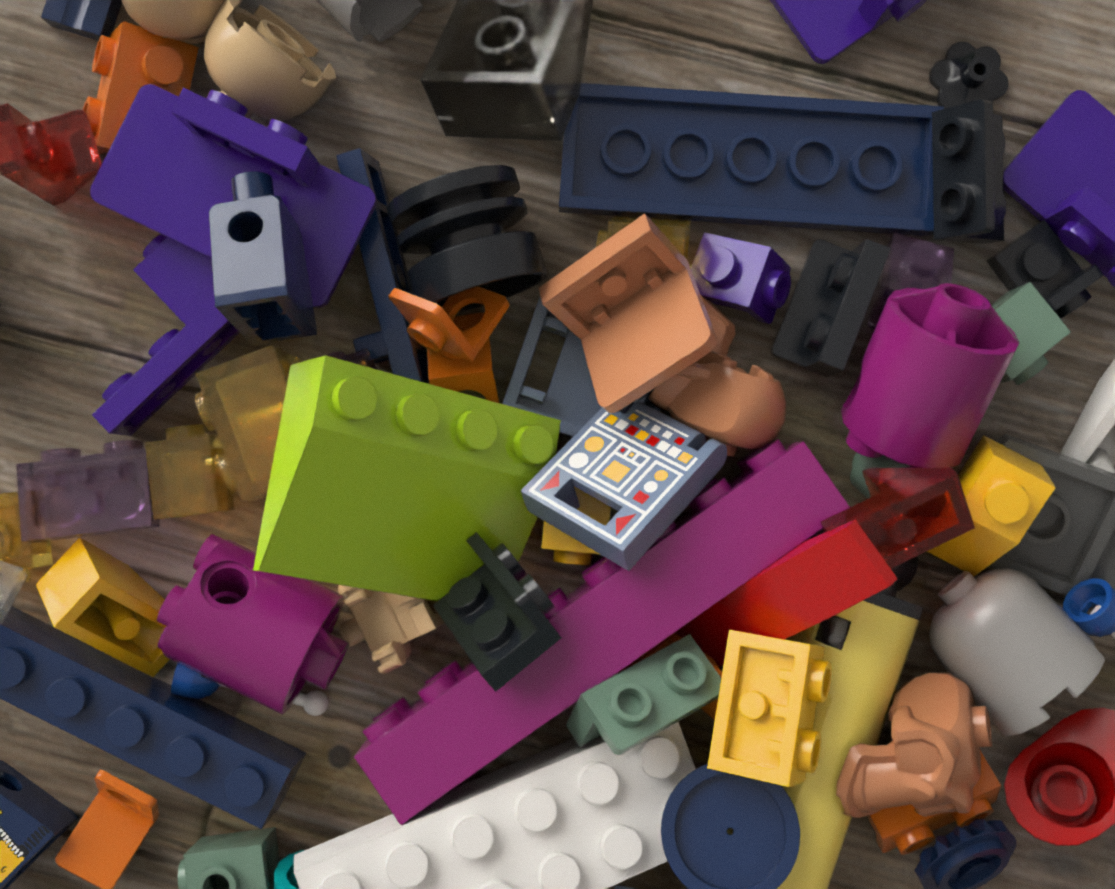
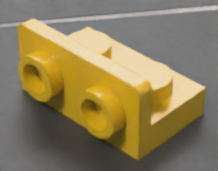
[707,630,832,787]

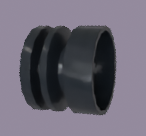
[386,165,548,313]

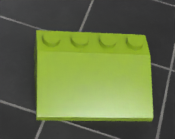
[253,355,561,601]

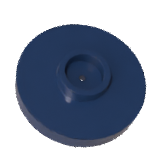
[661,764,800,889]

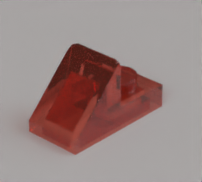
[0,103,102,206]
[820,468,975,568]

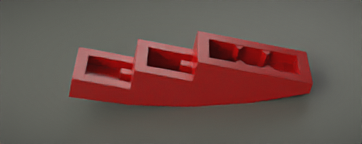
[675,519,898,667]

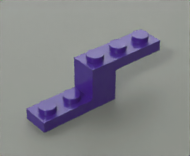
[92,234,240,436]

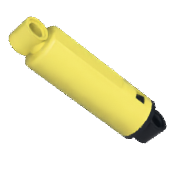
[727,520,924,889]

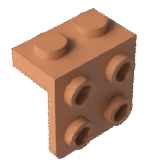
[538,213,717,413]

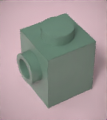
[992,282,1071,385]
[178,827,280,889]

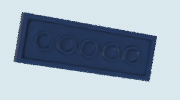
[559,82,944,236]

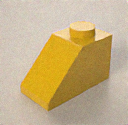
[916,435,1056,576]
[36,537,170,677]

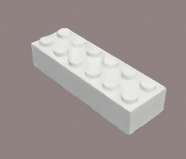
[294,722,696,889]

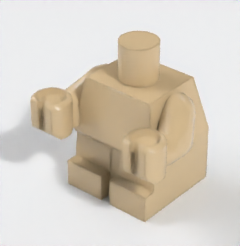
[338,585,445,674]

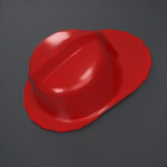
[1004,708,1115,846]

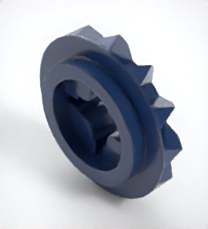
[915,819,1016,889]

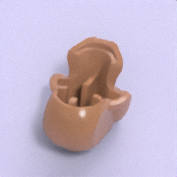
[649,296,786,456]
[836,672,992,818]

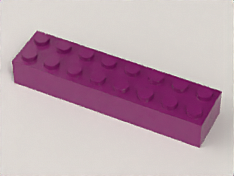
[354,439,851,825]

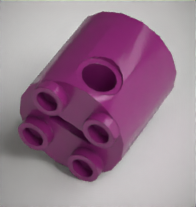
[841,283,1019,480]
[157,534,349,715]

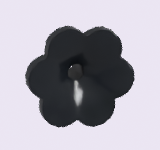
[929,41,1008,109]

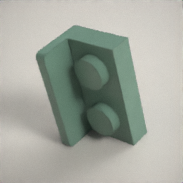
[566,634,721,755]

